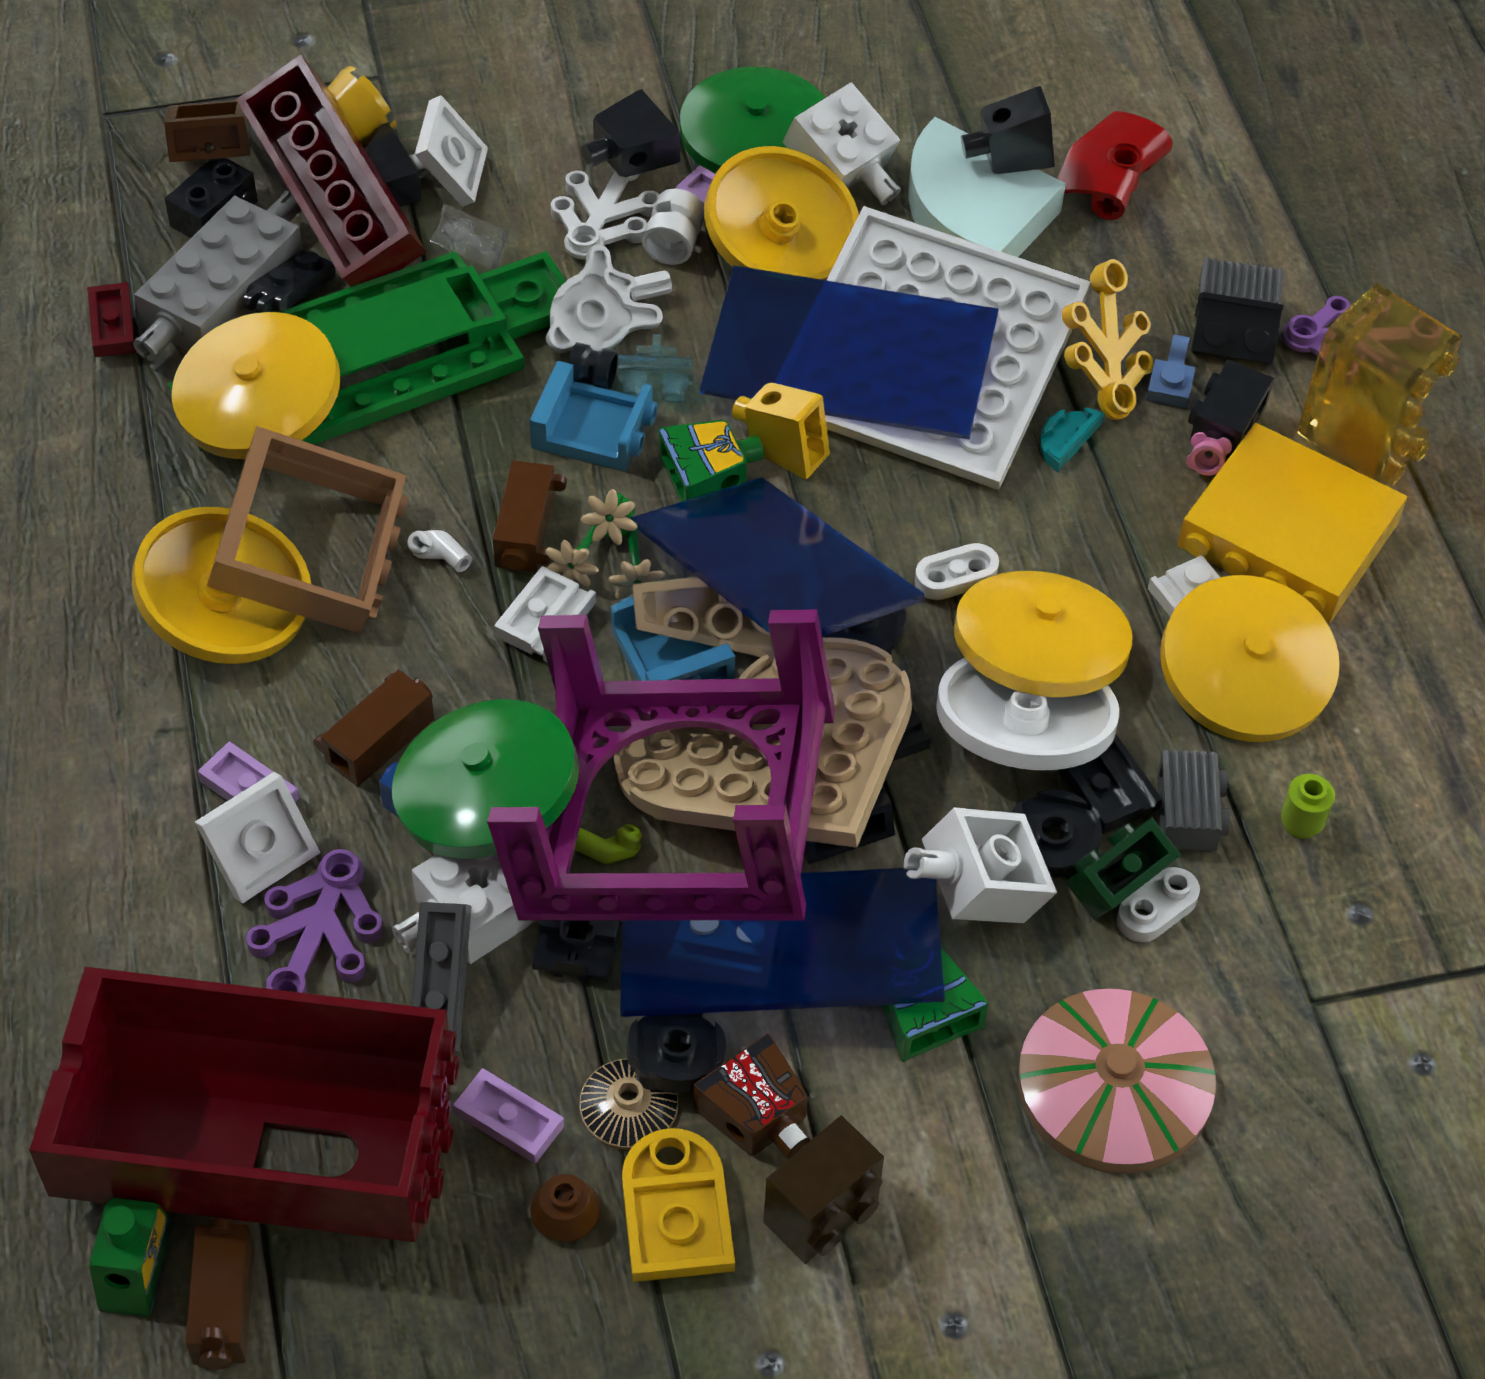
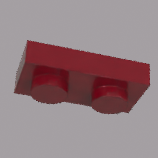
[87,282,136,358]

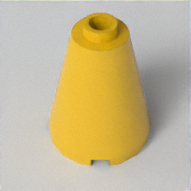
[327,66,397,146]

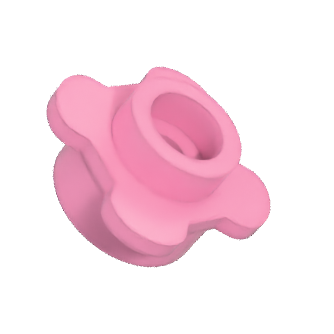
[1186,432,1232,476]

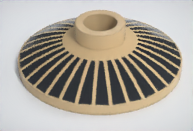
[580,1059,678,1150]

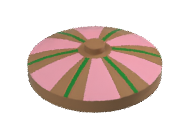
[1017,989,1216,1173]

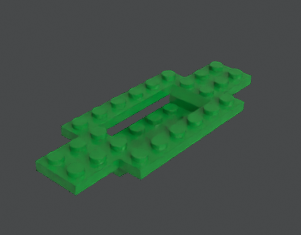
[167,250,566,451]

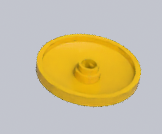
[704,146,859,291]
[172,312,340,459]
[132,507,311,664]
[954,571,1133,697]
[1160,575,1340,742]

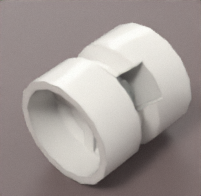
[642,188,704,265]

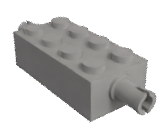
[133,191,303,361]

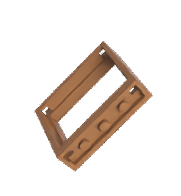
[207,426,408,634]

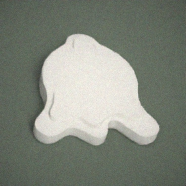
[546,244,663,353]

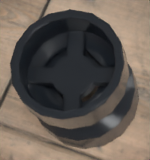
[568,342,619,390]

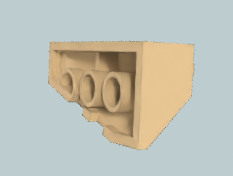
[632,565,813,659]

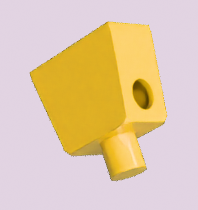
[732,382,830,480]

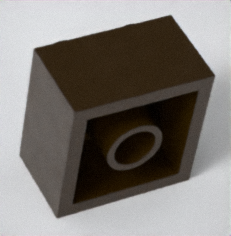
[763,1115,884,1264]

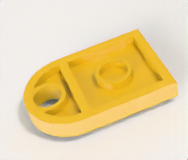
[622,1128,735,1282]

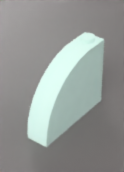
[908,117,1066,257]

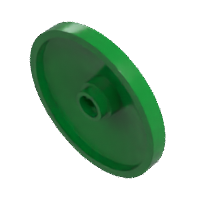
[680,66,825,174]
[392,699,579,859]

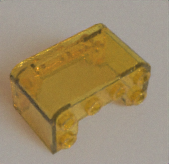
[1297,283,1462,486]

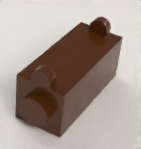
[493,460,567,572]
[313,669,434,787]
[186,1218,254,1370]

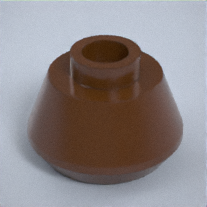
[530,1174,600,1242]

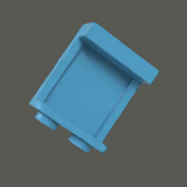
[530,361,658,472]
[611,596,735,681]

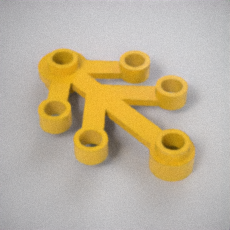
[1062,259,1154,420]

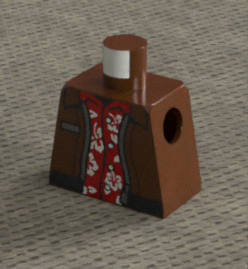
[693,1033,810,1159]

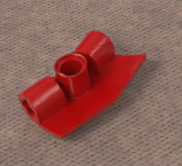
[1057,111,1172,220]

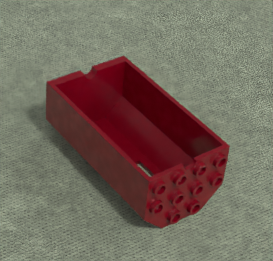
[29,966,460,1242]

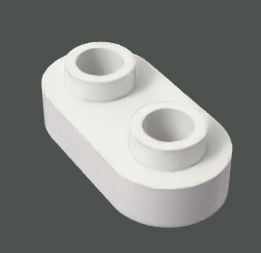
[915,543,999,600]
[1117,867,1200,942]

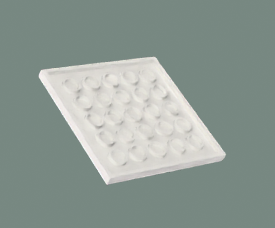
[775,206,1091,490]

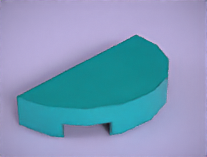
[1040,408,1105,473]

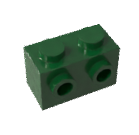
[1065,817,1181,920]

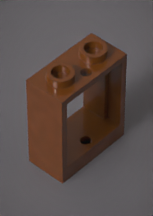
[164,100,252,162]

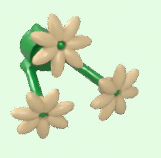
[546,489,666,600]

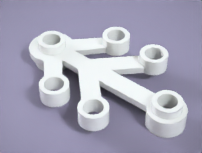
[551,168,660,260]

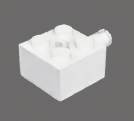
[783,82,901,206]
[904,807,1057,923]
[392,854,538,964]

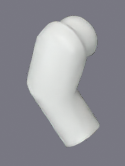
[407,530,472,572]

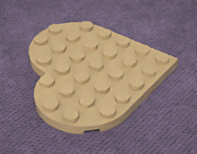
[614,638,912,848]

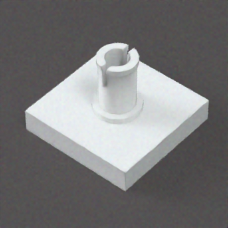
[409,95,488,207]
[195,772,320,904]

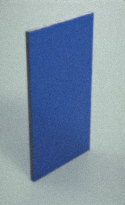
[699,265,999,440]
[631,477,925,636]
[620,868,945,1017]

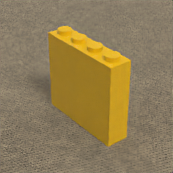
[1177,422,1408,623]

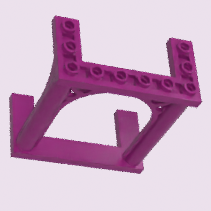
[487,609,835,920]

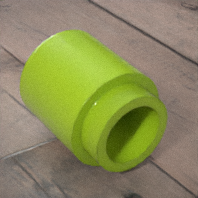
[1280,774,1335,839]

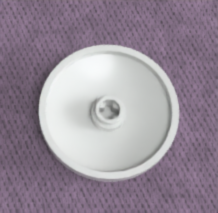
[936,658,1119,770]

